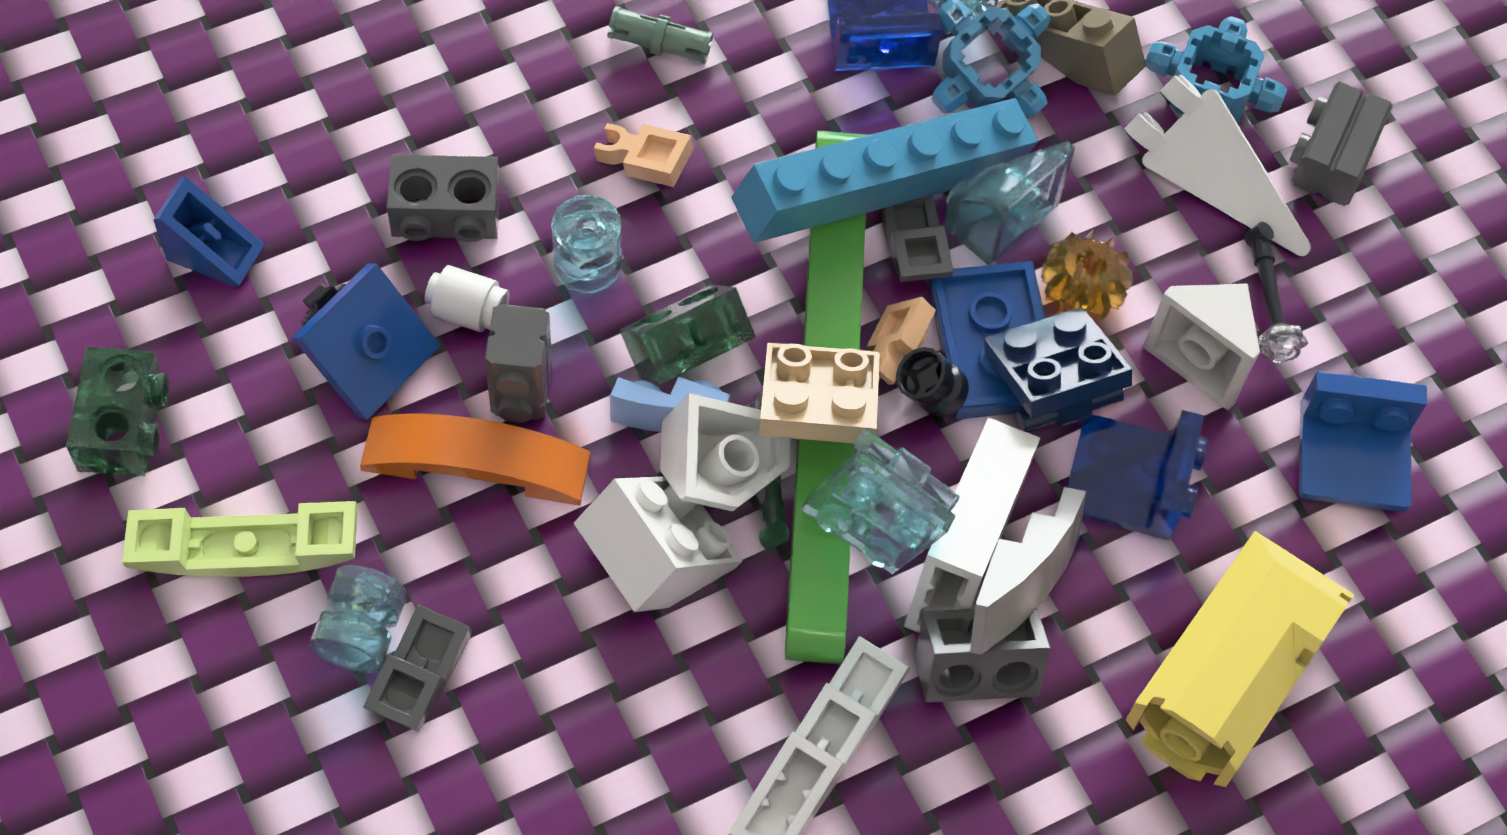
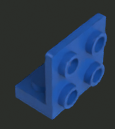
[1299,371,1427,512]

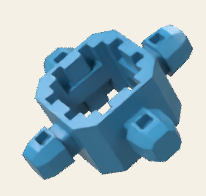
[931,0,1051,119]
[1145,16,1287,124]

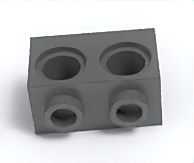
[387,154,500,242]
[915,608,1050,703]

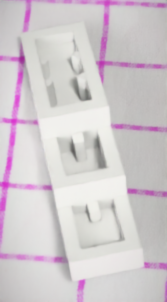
[729,636,910,835]

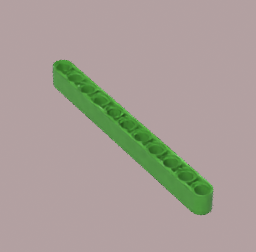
[784,131,868,664]

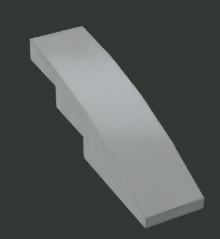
[970,487,1086,655]

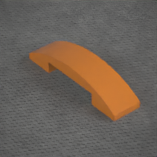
[360,414,591,505]

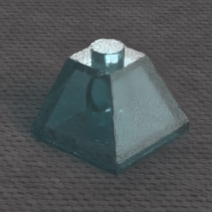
[943,141,1076,265]

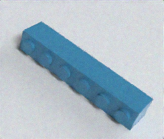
[731,98,1039,243]

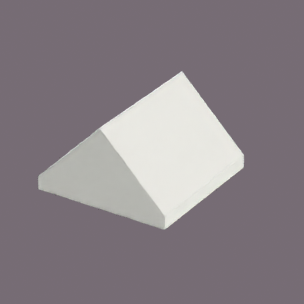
[1143,284,1260,411]

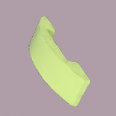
[122,501,358,577]

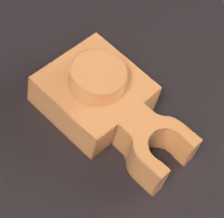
[594,123,694,187]
[866,297,936,385]

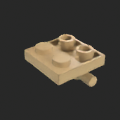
[759,343,880,445]

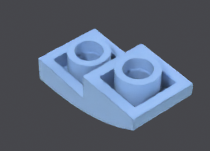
[610,377,730,432]

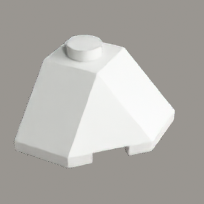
[660,393,790,511]

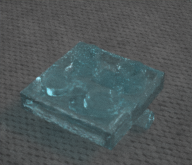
[801,429,960,574]

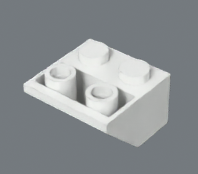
[574,476,742,612]

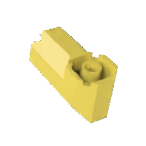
[1126,531,1354,787]

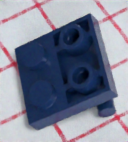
[984,307,1132,432]

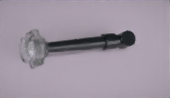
[1244,222,1309,363]

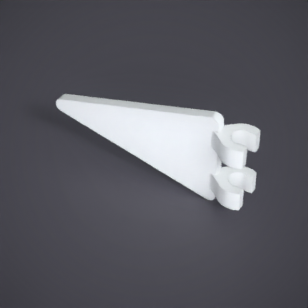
[1124,75,1311,256]

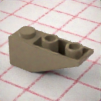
[995,0,1146,96]

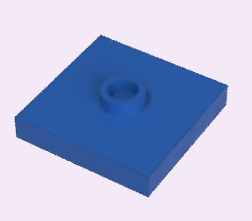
[292,263,441,420]

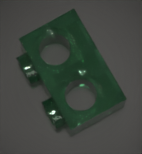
[619,285,756,384]
[66,347,169,476]

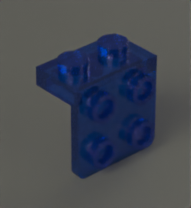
[1067,410,1209,541]

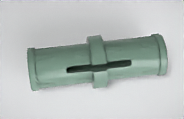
[607,6,714,64]

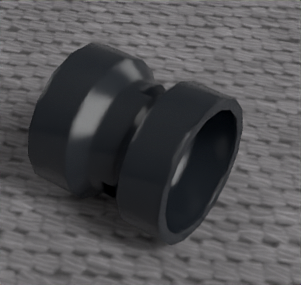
[896,347,969,417]

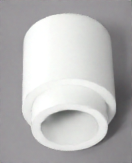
[425,265,510,332]

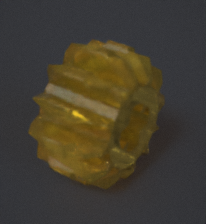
[1041,230,1133,321]

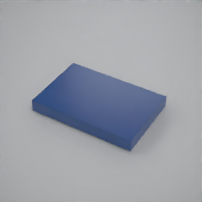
[927,261,1046,420]

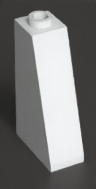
[904,418,1040,633]

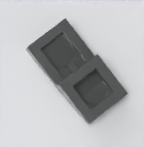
[880,195,954,282]
[363,604,473,732]

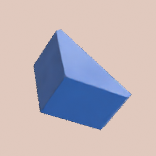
[153,176,265,287]

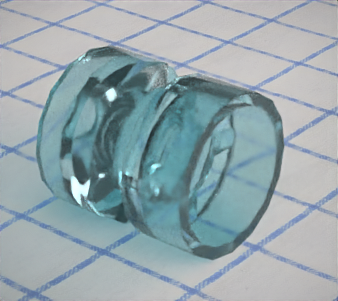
[552,195,622,293]
[309,565,408,673]

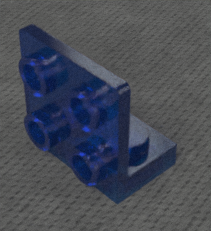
[826,0,942,71]

